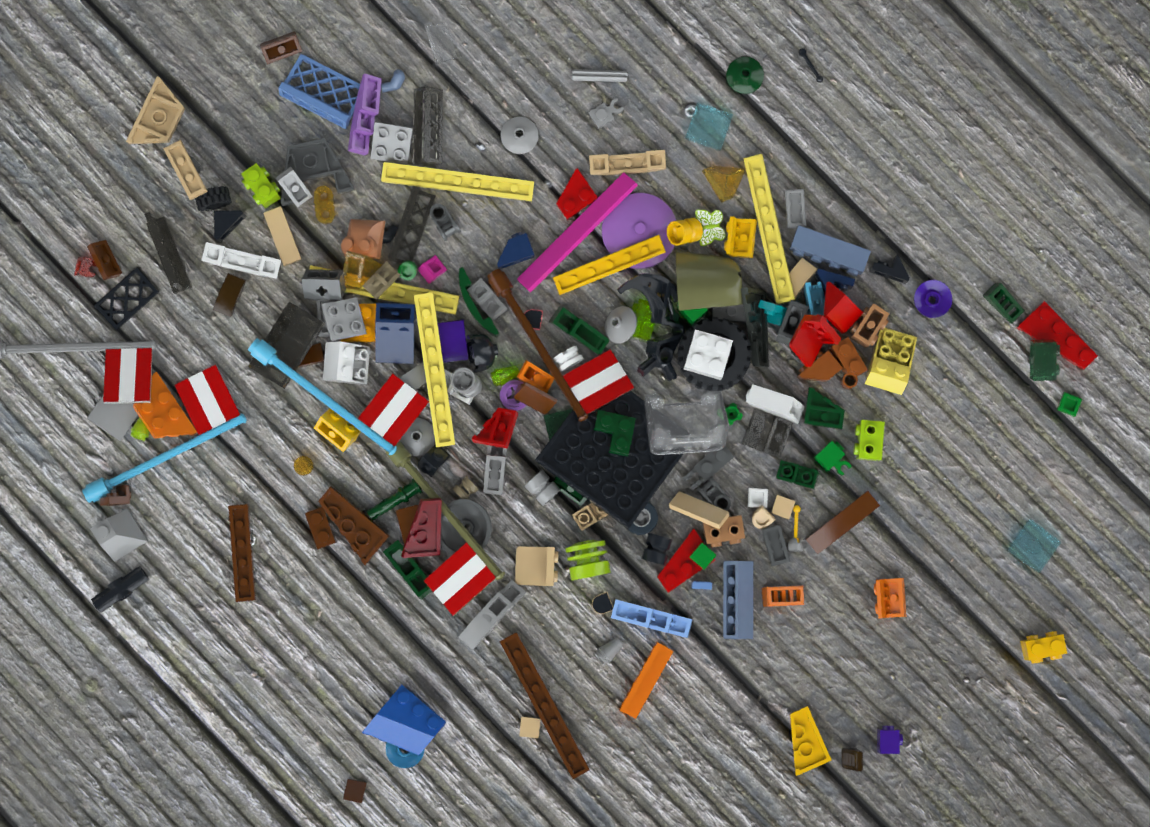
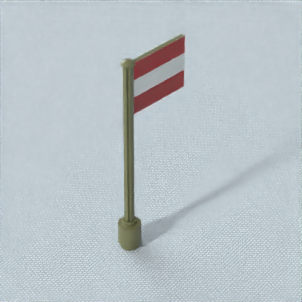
[385,441,505,616]

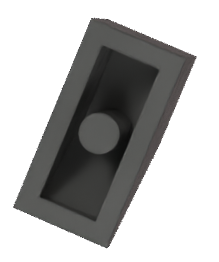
[776,300,809,346]

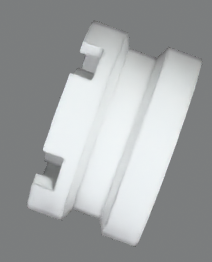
[553,346,584,372]

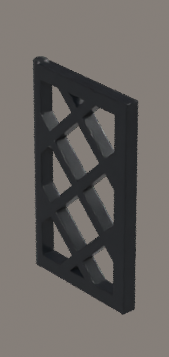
[94,267,159,330]

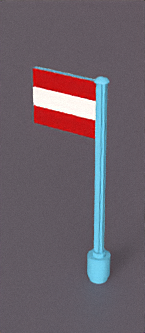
[248,338,429,455]
[82,364,247,503]

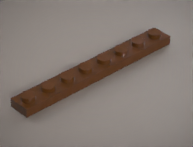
[499,632,590,779]

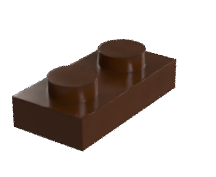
[87,240,122,280]
[305,507,336,550]

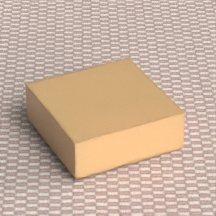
[771,495,795,520]
[519,717,540,738]

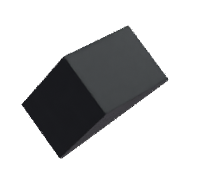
[214,210,247,243]

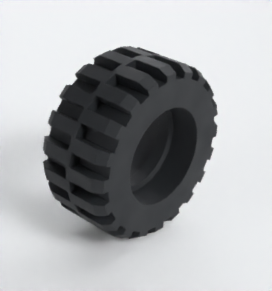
[677,317,752,392]

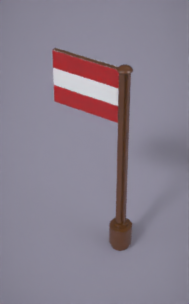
[487,268,635,421]

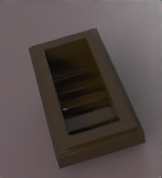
[842,748,863,771]

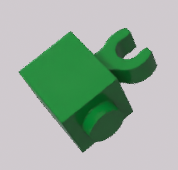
[813,441,852,476]

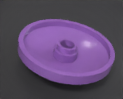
[602,193,676,269]

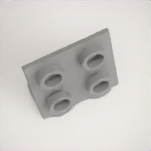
[371,122,413,165]
[321,297,367,342]

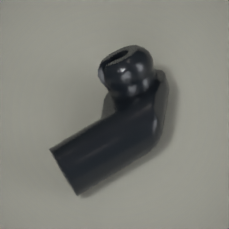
[382,224,400,244]

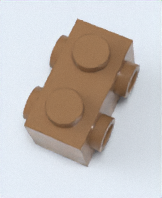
[850,303,890,348]
[702,515,745,548]

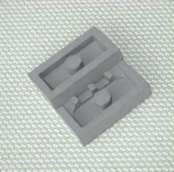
[87,395,138,441]

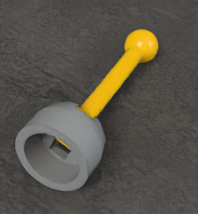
[787,505,803,552]

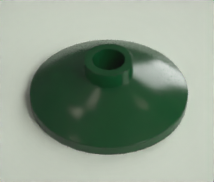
[726,57,764,94]

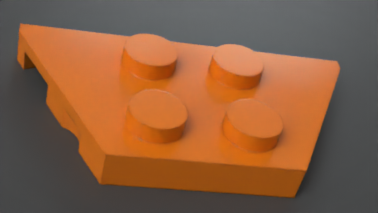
[133,372,197,438]

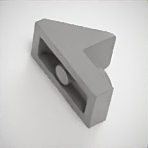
[276,167,312,208]

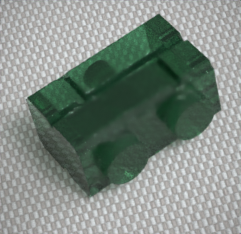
[1030,340,1060,381]

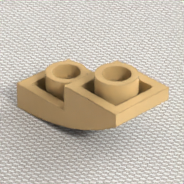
[790,258,818,299]
[572,503,608,531]

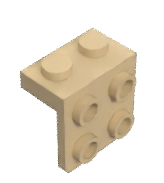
[515,546,559,586]

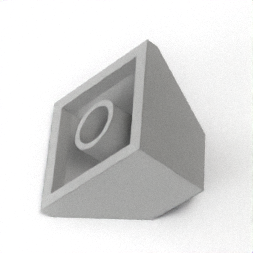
[90,509,148,562]

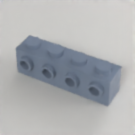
[789,225,871,276]
[723,561,753,639]

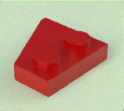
[556,168,598,220]
[472,408,519,449]

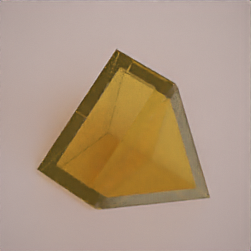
[702,166,746,203]
[343,251,382,289]

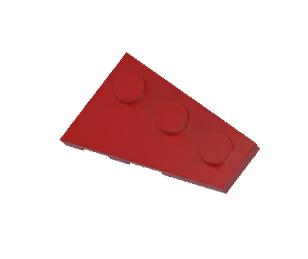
[657,528,715,593]

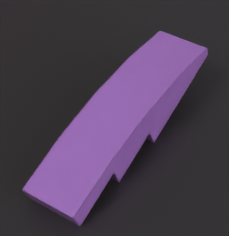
[348,74,382,156]

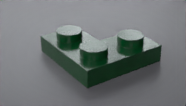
[594,410,636,457]

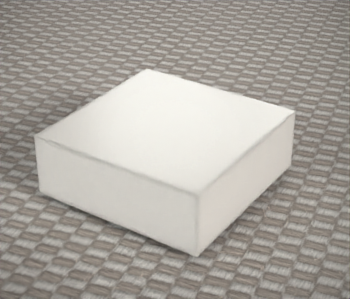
[747,488,768,508]

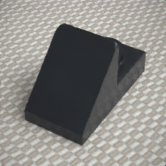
[869,254,910,284]

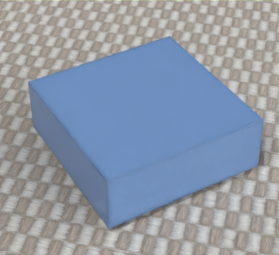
[691,581,712,590]

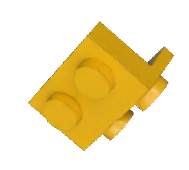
[724,216,757,258]

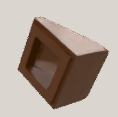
[343,779,367,803]

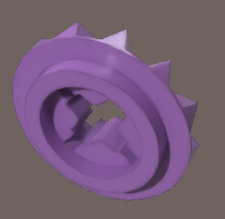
[500,380,527,411]

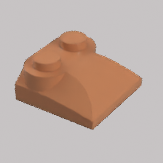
[341,219,385,259]

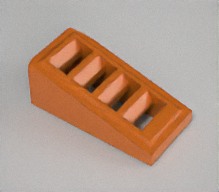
[762,586,804,607]

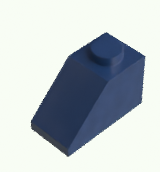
[497,232,535,269]

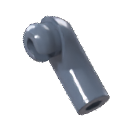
[381,69,405,93]

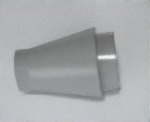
[595,637,624,665]

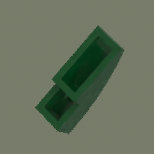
[549,306,610,355]
[383,540,432,600]

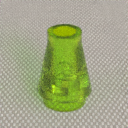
[490,365,519,387]

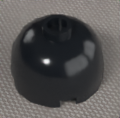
[467,334,498,373]

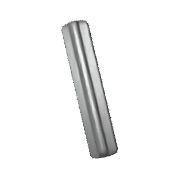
[572,69,628,82]

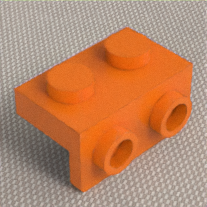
[874,578,907,618]

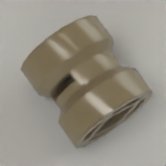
[452,476,479,499]

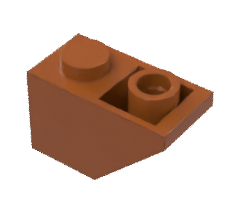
[797,351,843,382]

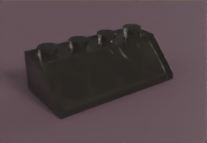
[248,302,325,389]

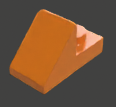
[517,360,554,393]

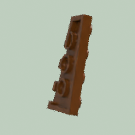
[318,486,390,565]

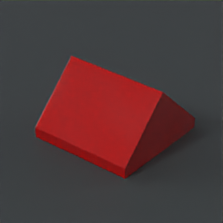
[824,282,863,334]

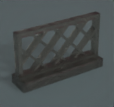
[144,212,192,294]

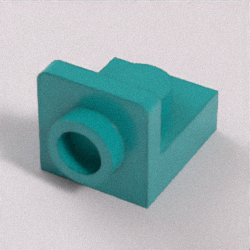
[758,300,787,326]

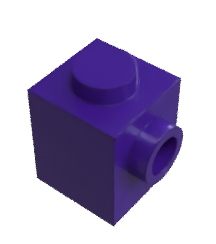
[877,725,903,754]

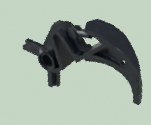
[617,273,685,382]

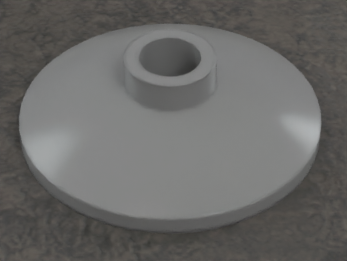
[501,117,538,154]
[604,306,637,343]
[400,418,435,456]

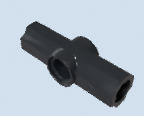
[91,566,150,613]

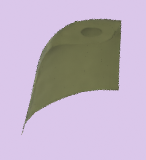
[676,250,743,311]

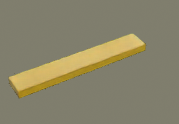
[553,235,666,295]

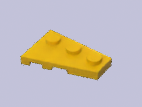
[789,706,832,776]

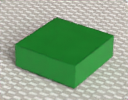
[1056,392,1082,417]
[689,543,716,570]

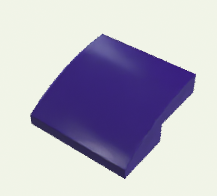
[438,319,469,363]

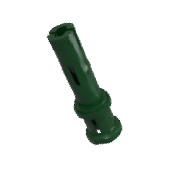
[366,479,423,521]

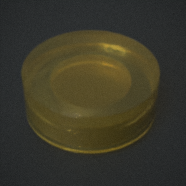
[294,456,314,476]

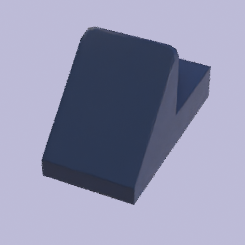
[815,269,855,294]

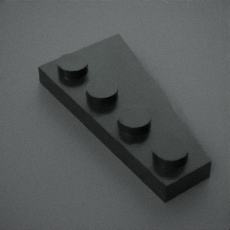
[741,287,769,367]

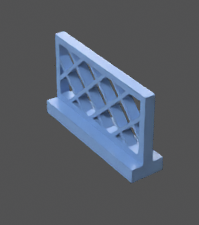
[279,54,360,129]

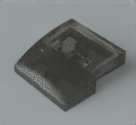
[742,409,793,458]

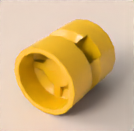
[667,218,703,246]

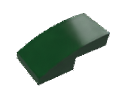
[776,460,820,490]

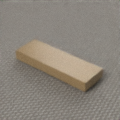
[163,140,208,200]
[263,206,302,266]
[669,491,729,529]

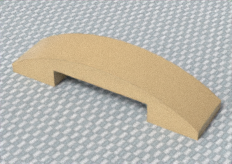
[589,150,666,175]

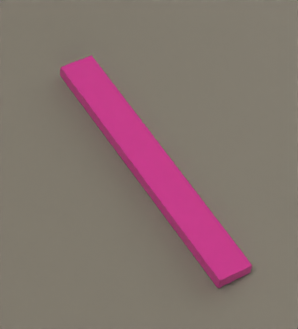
[517,172,638,293]

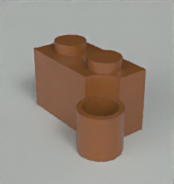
[829,337,868,389]

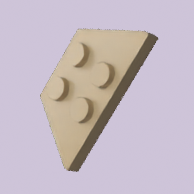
[126,76,185,144]

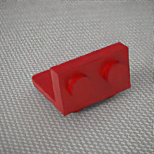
[789,314,841,367]

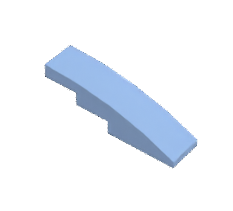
[611,599,693,638]

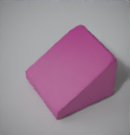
[418,255,447,284]

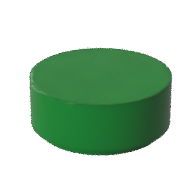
[398,260,418,281]

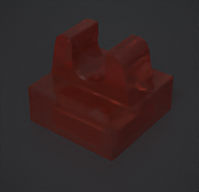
[74,256,97,277]

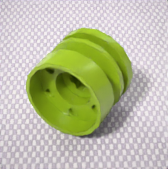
[565,540,611,581]

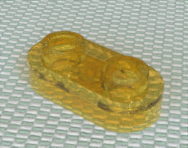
[314,186,335,224]

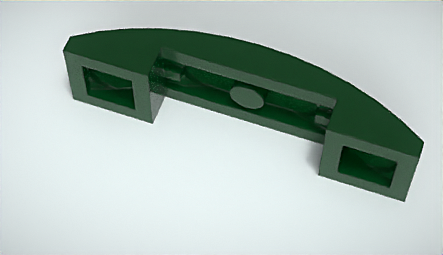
[459,267,500,338]

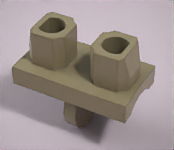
[362,261,401,300]

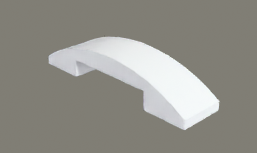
[201,242,281,279]

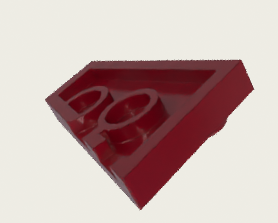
[401,498,442,558]

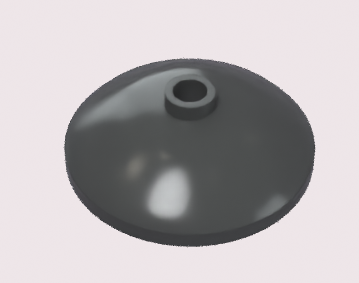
[440,499,492,555]

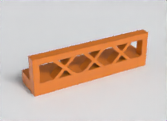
[619,641,673,719]

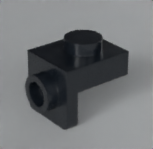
[418,444,451,477]

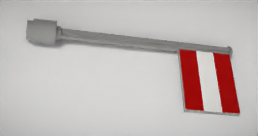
[0,340,157,404]

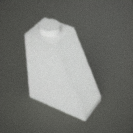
[746,384,805,424]

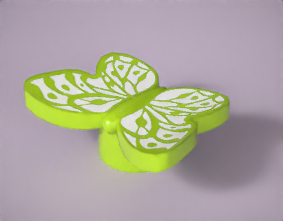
[695,210,726,246]

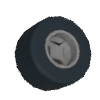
[628,502,658,535]

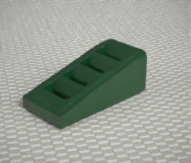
[983,283,1025,324]

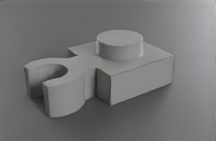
[588,98,624,130]

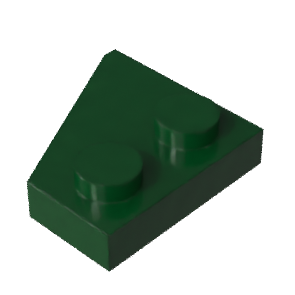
[803,387,845,430]

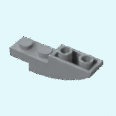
[458,580,526,651]

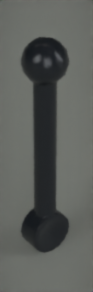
[799,48,823,83]

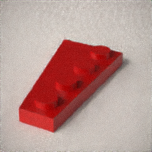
[1016,301,1098,370]

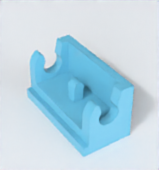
[803,281,829,323]

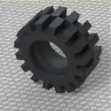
[195,186,232,211]

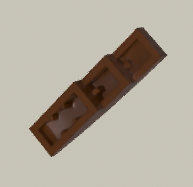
[805,491,880,554]

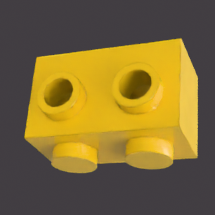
[314,408,361,452]
[1020,631,1067,664]

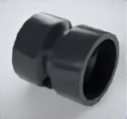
[641,533,672,566]

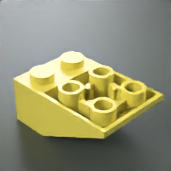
[865,328,917,395]

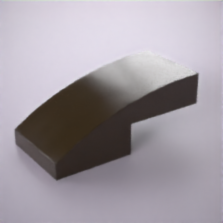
[213,273,246,317]

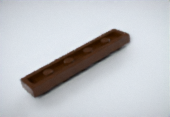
[228,504,256,602]

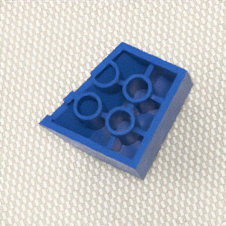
[362,685,446,756]

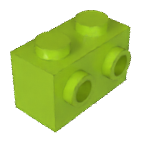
[241,163,281,209]
[853,420,885,461]

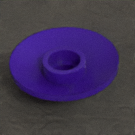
[914,280,952,318]

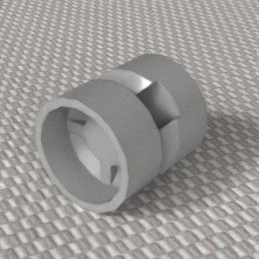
[451,367,482,398]
[525,470,561,506]

